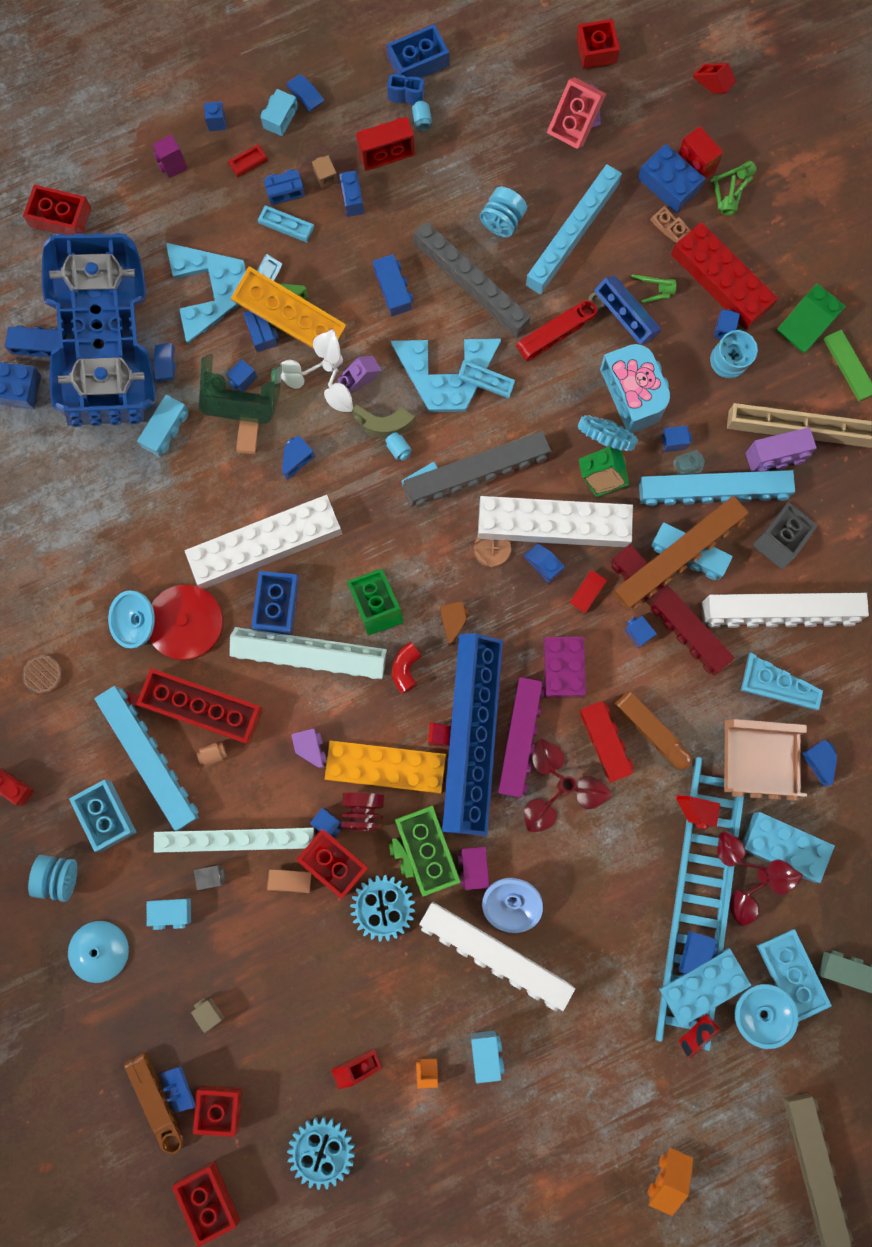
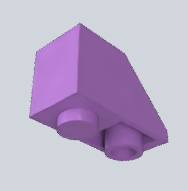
[337,356,382,393]
[291,729,327,769]

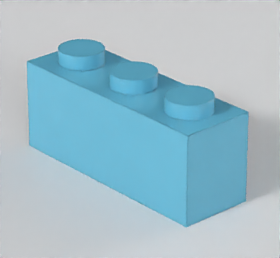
[137,395,189,457]

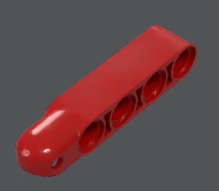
[516,300,597,362]

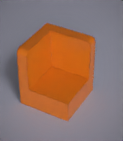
[416,1058,438,1089]

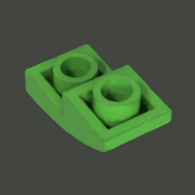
[389,838,414,878]

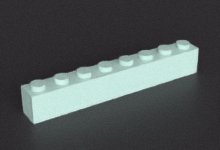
[230,627,387,679]
[154,828,316,852]

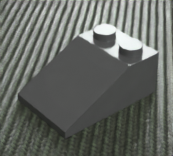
[753,502,817,569]

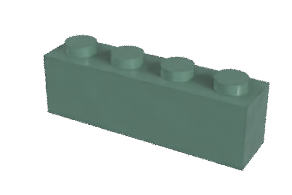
[818,950,872,993]

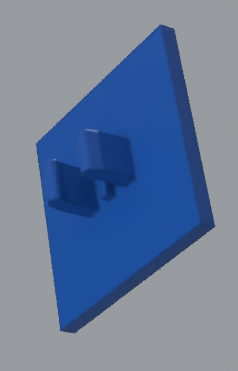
[159,1066,196,1113]

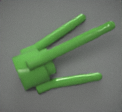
[710,161,756,196]
[713,175,743,215]
[631,275,676,303]

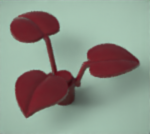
[524,739,612,832]
[717,831,803,926]

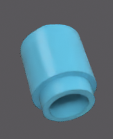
[412,101,432,131]
[385,432,412,461]

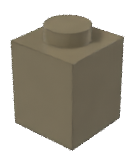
[191,998,225,1033]

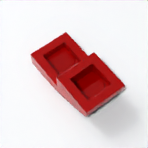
[570,570,607,613]

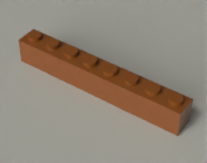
[612,496,749,611]

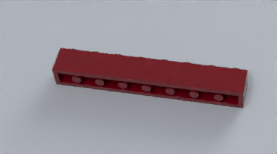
[610,544,735,676]

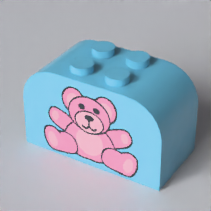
[600,344,670,433]

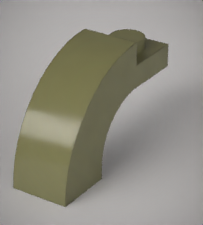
[352,405,416,438]

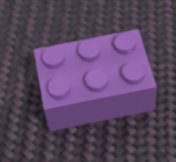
[746,427,816,472]

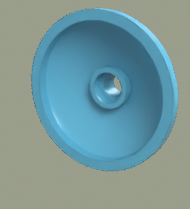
[108,591,155,648]
[68,921,129,983]
[735,984,798,1049]

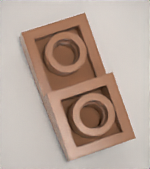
[650,206,691,243]
[236,415,260,454]
[267,870,311,894]

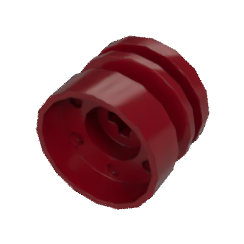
[341,793,384,831]

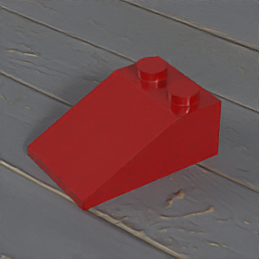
[296,828,368,899]

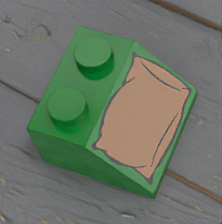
[578,446,630,497]

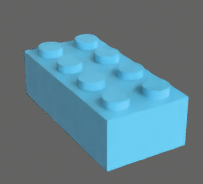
[742,812,835,883]

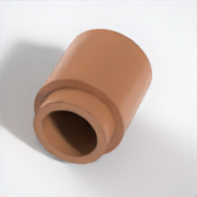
[197,742,228,767]

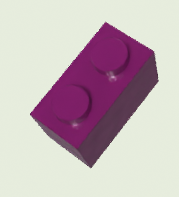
[152,134,188,178]
[458,847,489,890]

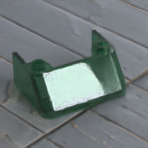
[199,354,282,424]

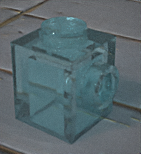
[673,449,705,475]

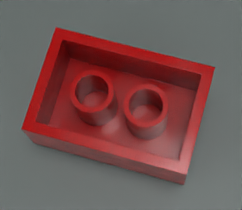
[356,116,415,171]
[23,184,91,235]
[172,1160,240,1247]

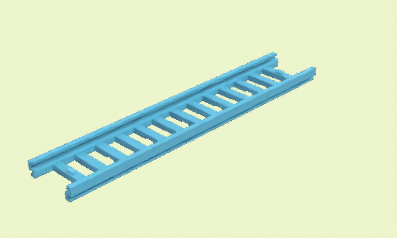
[655,757,744,1051]

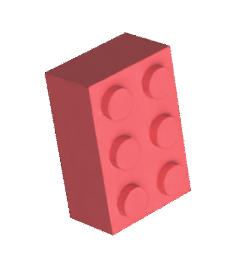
[547,78,606,149]

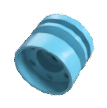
[479,187,527,237]
[710,330,758,379]
[28,855,77,902]

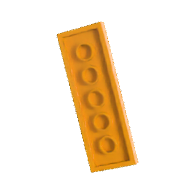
[231,266,346,349]
[325,741,446,794]

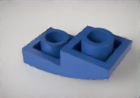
[286,74,324,112]
[154,342,176,382]

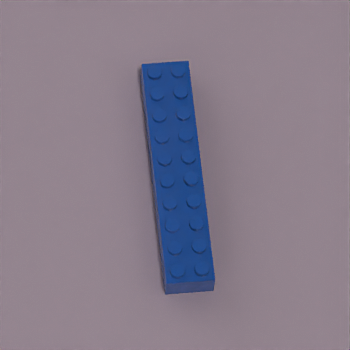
[442,633,503,836]

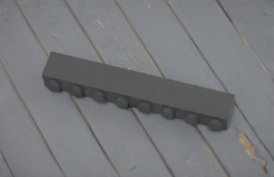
[414,221,531,338]
[402,431,551,507]

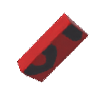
[678,1014,721,1058]

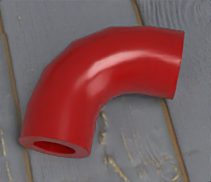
[391,641,422,695]

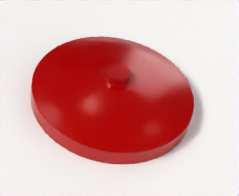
[149,585,224,661]

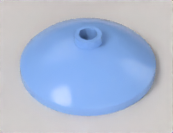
[482,878,543,933]

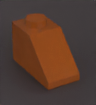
[440,601,469,646]

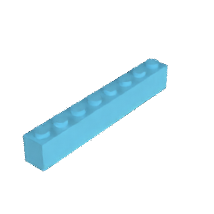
[526,164,622,295]
[639,470,795,506]
[94,686,199,831]

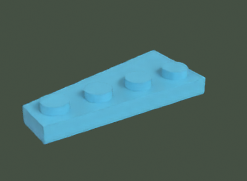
[741,653,823,711]

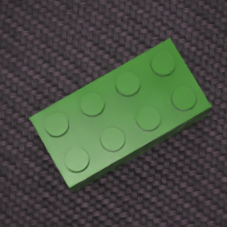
[395,806,460,897]

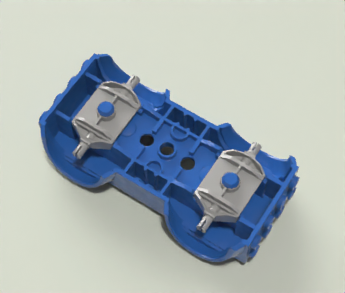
[41,233,156,427]

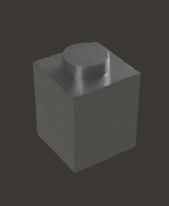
[194,865,226,890]

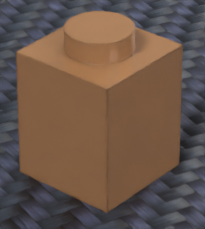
[312,155,338,189]

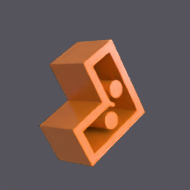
[648,1148,693,1216]

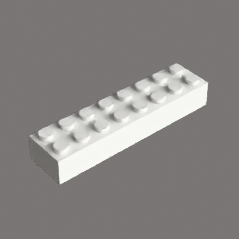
[184,495,342,589]
[478,496,633,547]
[701,593,869,628]
[419,901,575,1012]

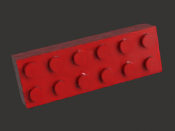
[671,222,778,330]
[136,668,263,745]

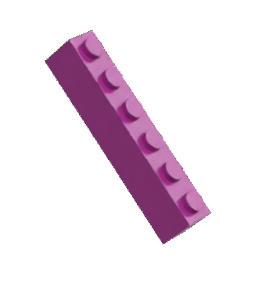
[498,677,545,798]

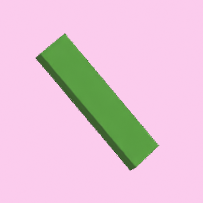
[823,329,872,402]

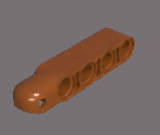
[614,691,693,770]
[124,1052,183,1154]

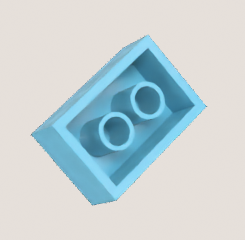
[69,780,137,852]

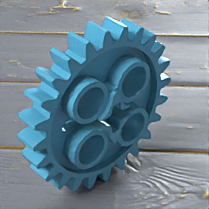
[578,415,638,451]
[350,875,415,942]
[287,1116,355,1190]

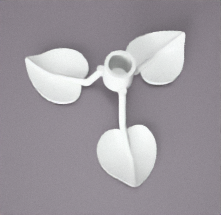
[278,329,354,412]

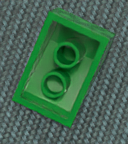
[776,283,846,354]
[347,568,404,636]

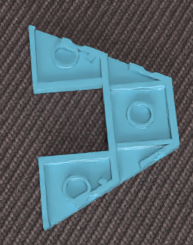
[166,243,246,345]
[391,339,501,412]

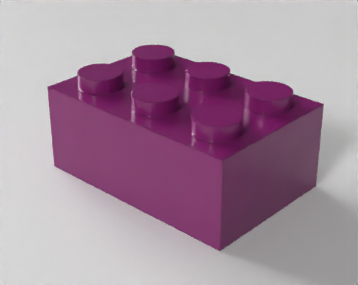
[543,637,586,698]

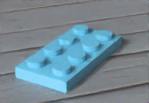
[757,929,831,1022]
[659,948,752,1027]

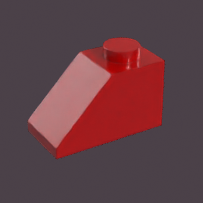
[692,63,736,94]
[428,722,451,747]
[676,795,720,830]
[331,1049,382,1089]

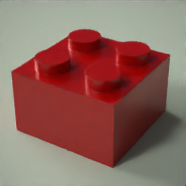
[576,19,620,69]
[678,126,723,180]
[193,1085,243,1137]

